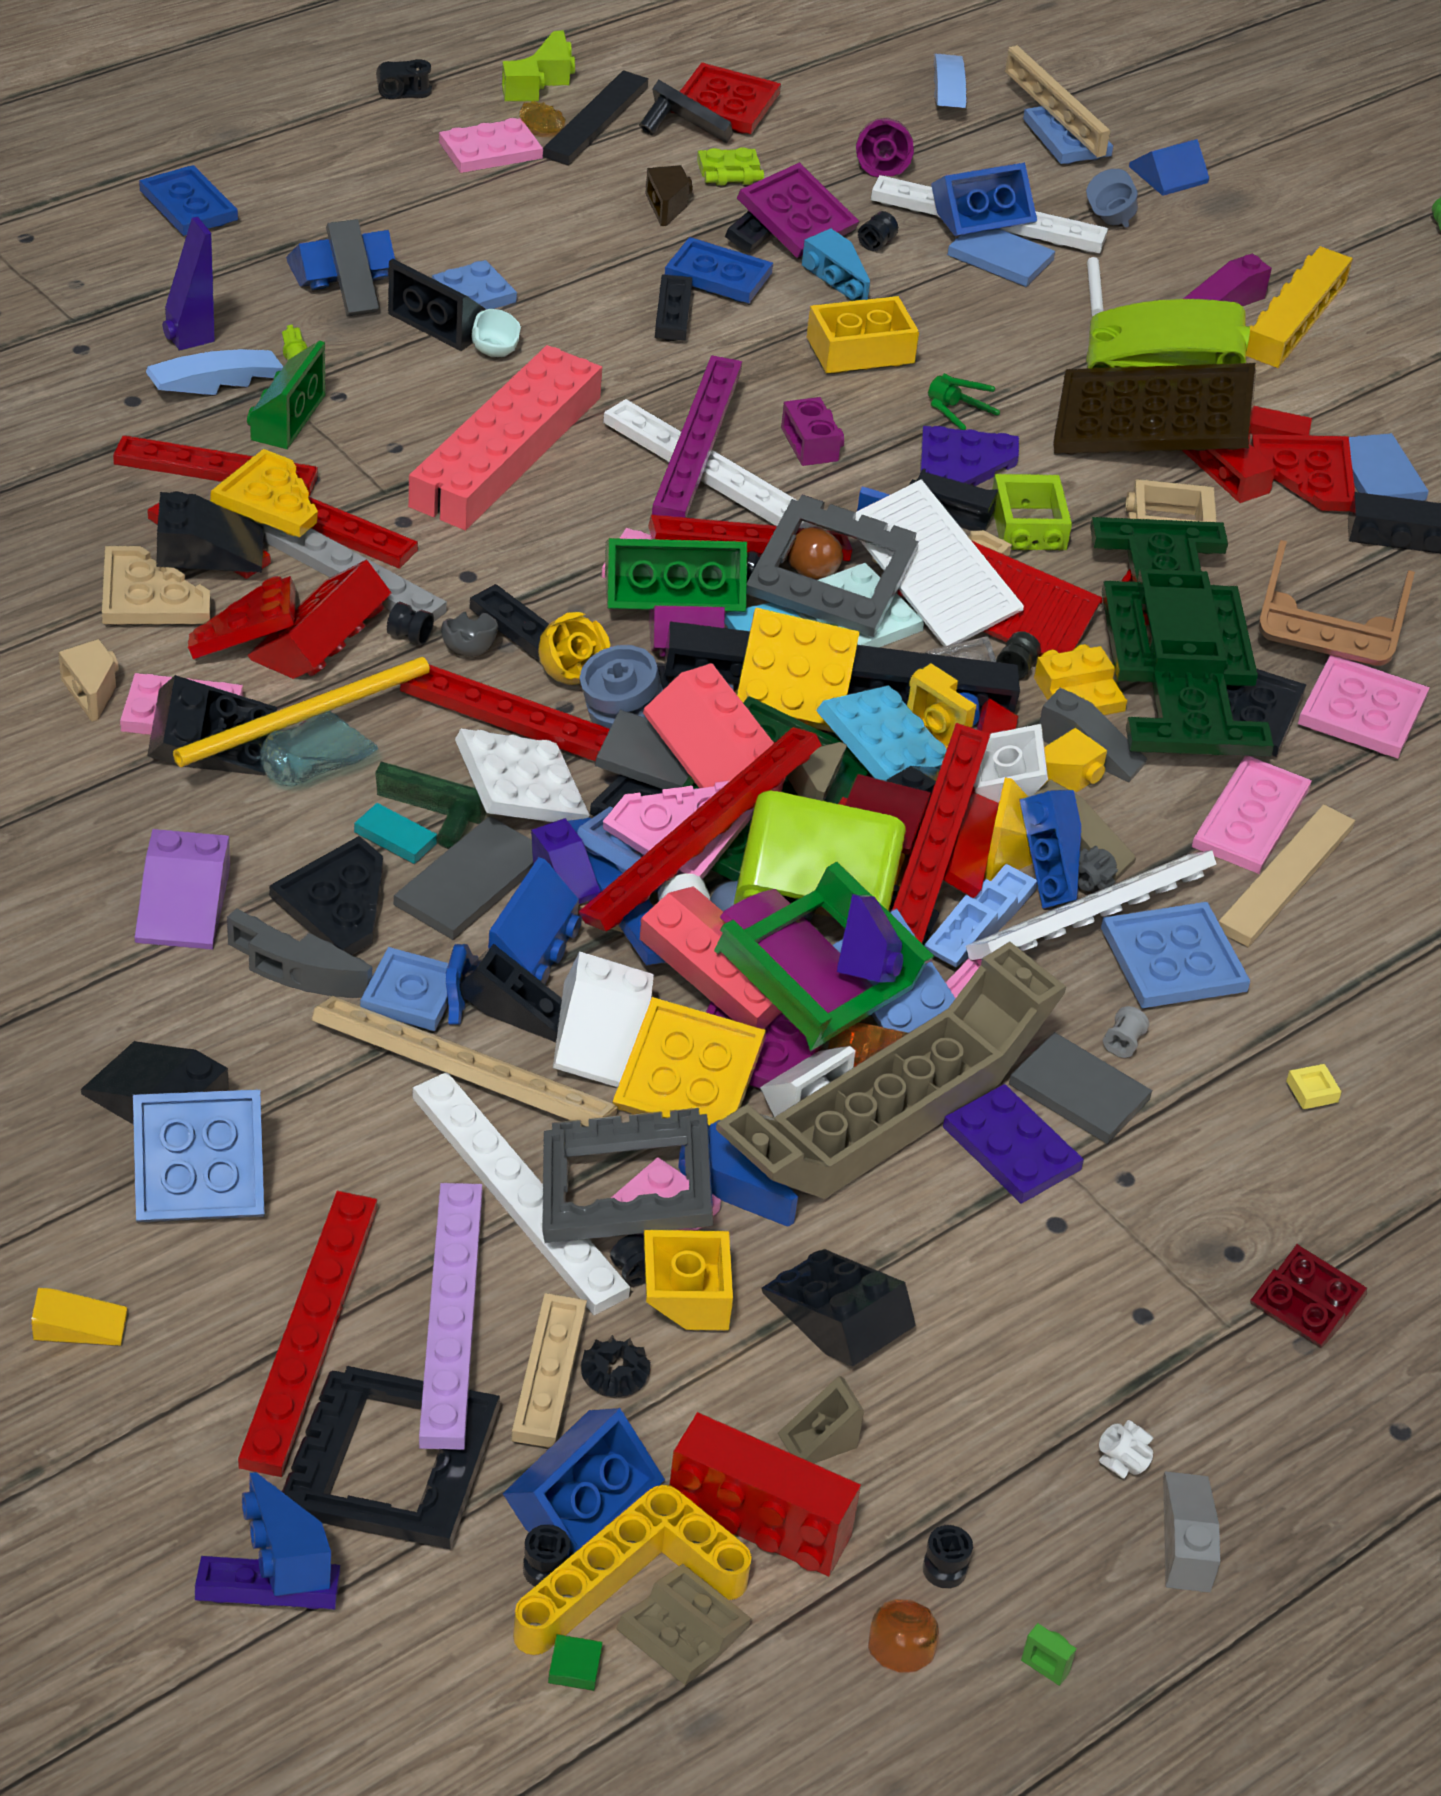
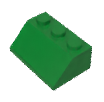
[247,341,325,450]

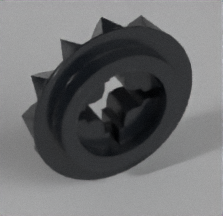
[581,1335,650,1397]

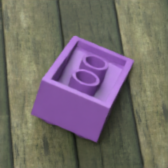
[135,829,230,950]

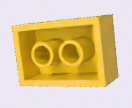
[806,296,919,373]

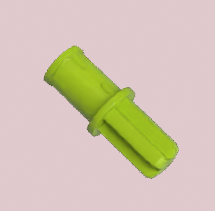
[282,324,308,360]

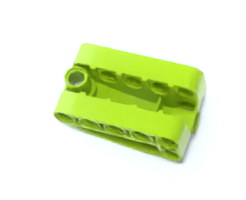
[1086,299,1250,368]

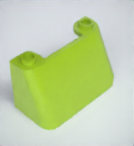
[734,791,906,911]

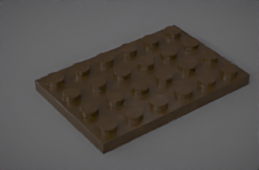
[1053,363,1256,454]

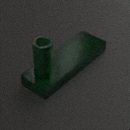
[375,761,486,849]

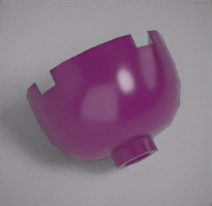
[856,118,914,177]

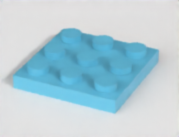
[816,685,947,781]

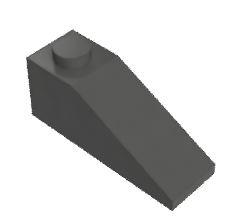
[1039,688,1147,782]

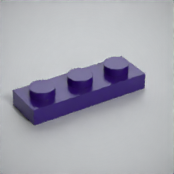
[195,1556,340,1609]

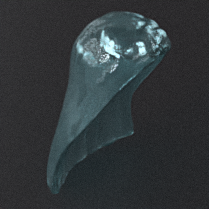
[260,711,378,787]

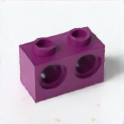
[781,397,844,466]

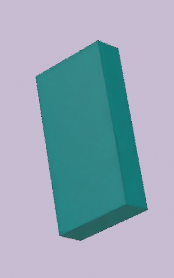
[354,803,437,864]

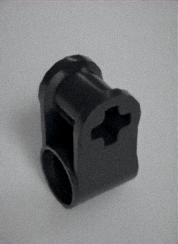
[376,59,432,99]

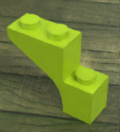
[502,30,575,101]

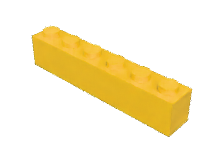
[1246,246,1353,368]

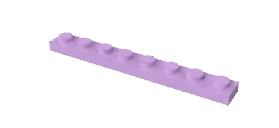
[419,1183,482,1449]

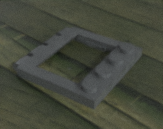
[746,494,919,637]
[542,1107,713,1243]

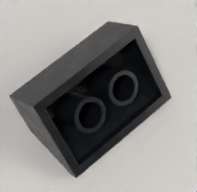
[388,259,486,351]

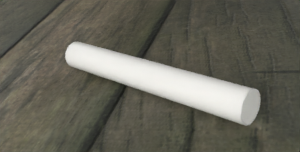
[1087,257,1104,317]

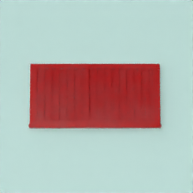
[897,540,1103,657]

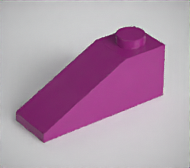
[1183,253,1272,306]

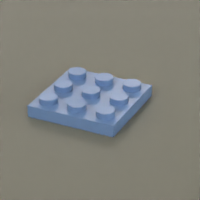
[1101,902,1250,1008]
[133,1089,265,1222]

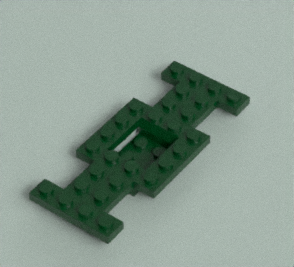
[1090,517,1274,757]

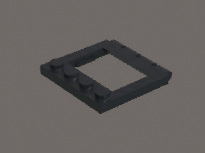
[282,1366,500,1549]

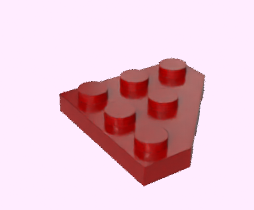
[1251,434,1355,511]
[188,576,296,659]

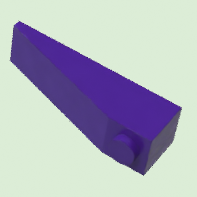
[162,216,215,351]

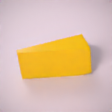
[32,1288,128,1346]

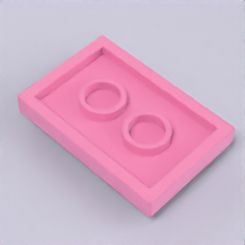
[439,118,543,173]
[120,673,243,735]

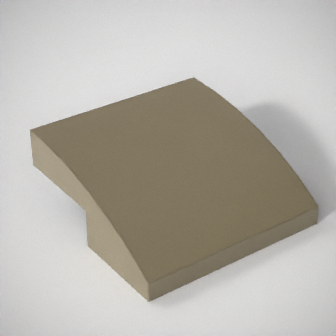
[616,1564,752,1685]

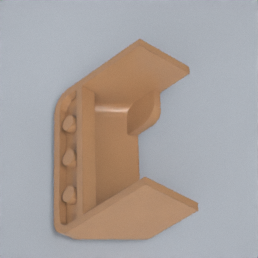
[1259,540,1415,666]

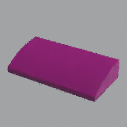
[720,889,873,1013]

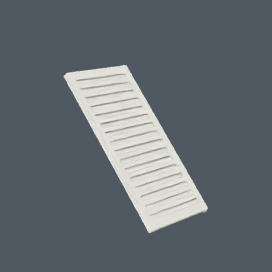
[855,479,1024,650]

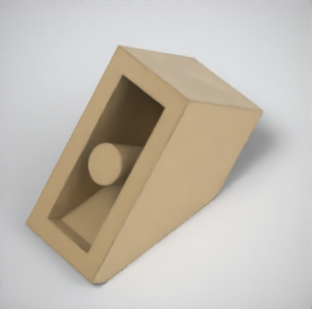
[59,639,119,722]

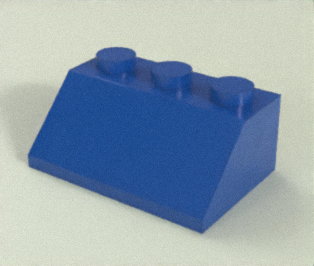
[931,162,1037,236]
[286,230,395,290]
[488,857,582,984]
[503,1408,665,1558]

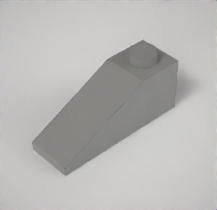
[1163,1471,1220,1592]

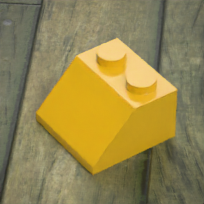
[644,1230,733,1330]

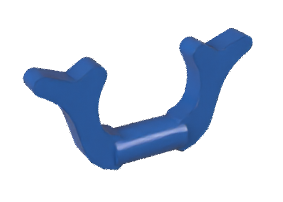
[446,944,479,1025]

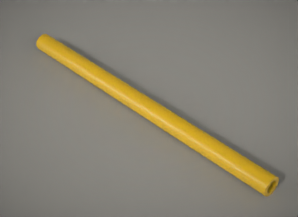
[173,657,430,767]

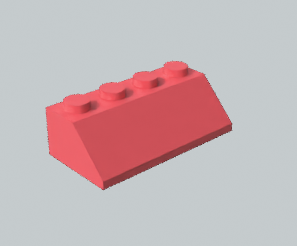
[643,663,786,792]
[640,886,782,1029]

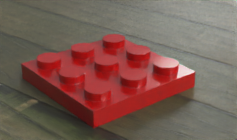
[671,62,781,134]

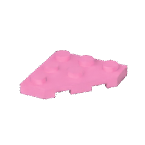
[603,781,754,879]

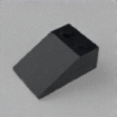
[156,491,264,573]
[81,1041,229,1125]

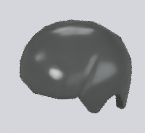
[441,612,499,657]

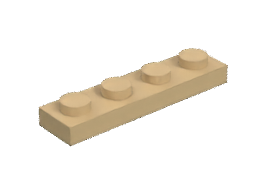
[511,1293,587,1448]

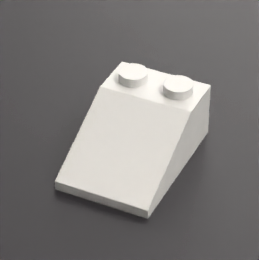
[553,951,654,1087]

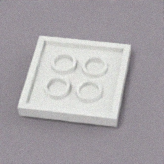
[455,728,590,822]

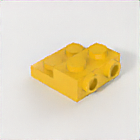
[1034,644,1127,715]
[907,663,976,749]

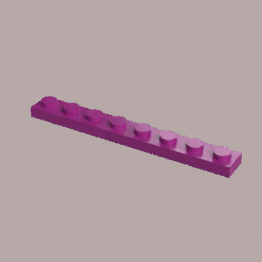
[652,355,742,518]

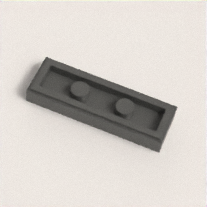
[326,219,379,316]

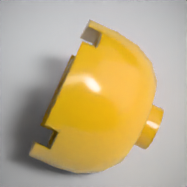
[538,612,611,685]

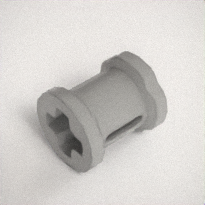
[1103,1006,1149,1058]

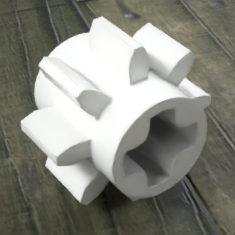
[1099,1420,1153,1479]

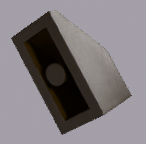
[645,165,693,226]

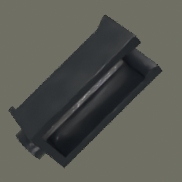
[909,468,998,531]

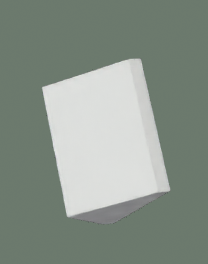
[974,724,1048,803]
[760,1046,856,1117]

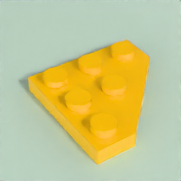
[210,449,318,538]

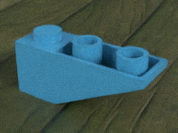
[802,228,870,301]

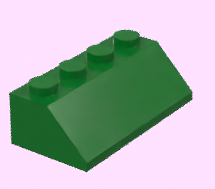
[605,538,747,612]

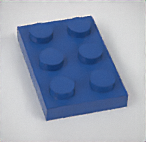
[139,165,238,236]
[665,237,773,304]

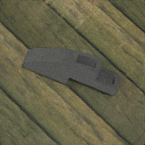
[227,908,372,998]

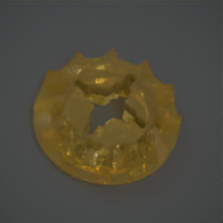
[519,101,566,133]

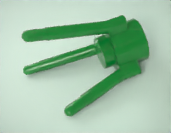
[928,373,1000,430]

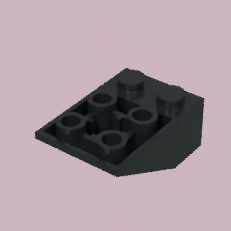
[147,675,277,776]
[761,1249,916,1367]

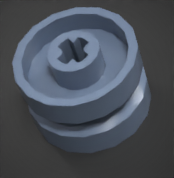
[579,645,663,729]

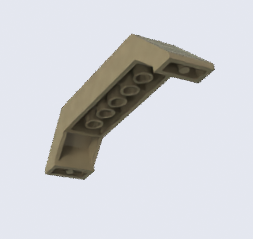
[716,941,1066,1199]

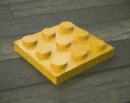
[737,608,859,733]
[612,997,766,1125]

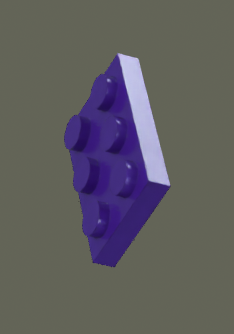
[943,1084,1084,1204]

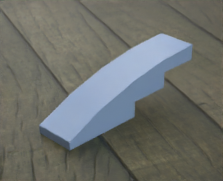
[933,54,966,108]
[146,349,283,395]
[924,864,1037,967]

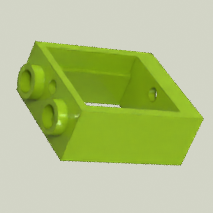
[992,474,1072,550]

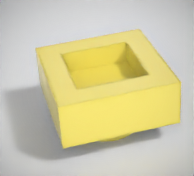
[1286,1064,1341,1110]

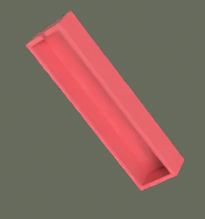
[408,345,602,531]

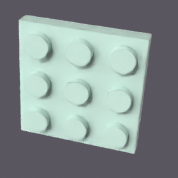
[796,563,924,647]

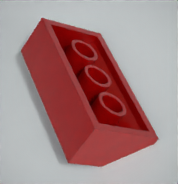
[247,559,392,679]

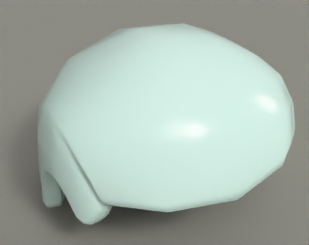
[472,309,521,357]

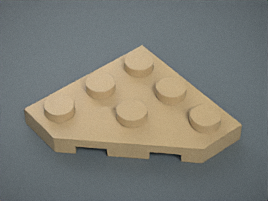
[102,546,210,625]

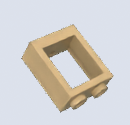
[1125,479,1216,522]

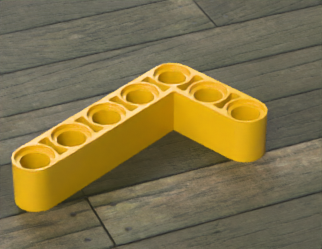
[513,1485,752,1655]

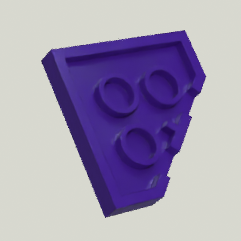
[920,426,1019,486]

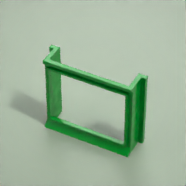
[714,862,934,1051]

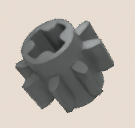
[1078,846,1118,894]

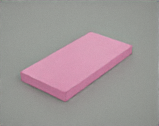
[1192,756,1312,874]

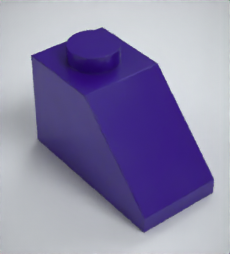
[531,818,600,904]
[837,894,903,982]

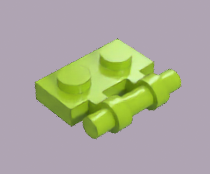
[697,147,764,186]

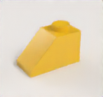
[1040,728,1107,792]

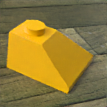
[984,777,1033,881]

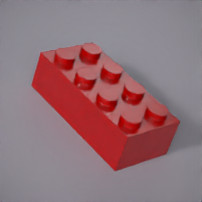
[669,1412,861,1577]

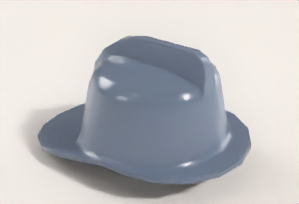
[1086,169,1138,228]

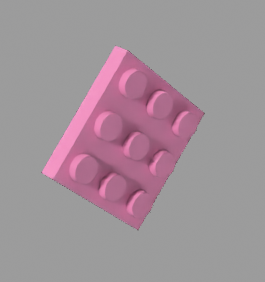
[1298,655,1430,759]

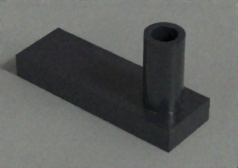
[639,80,733,144]

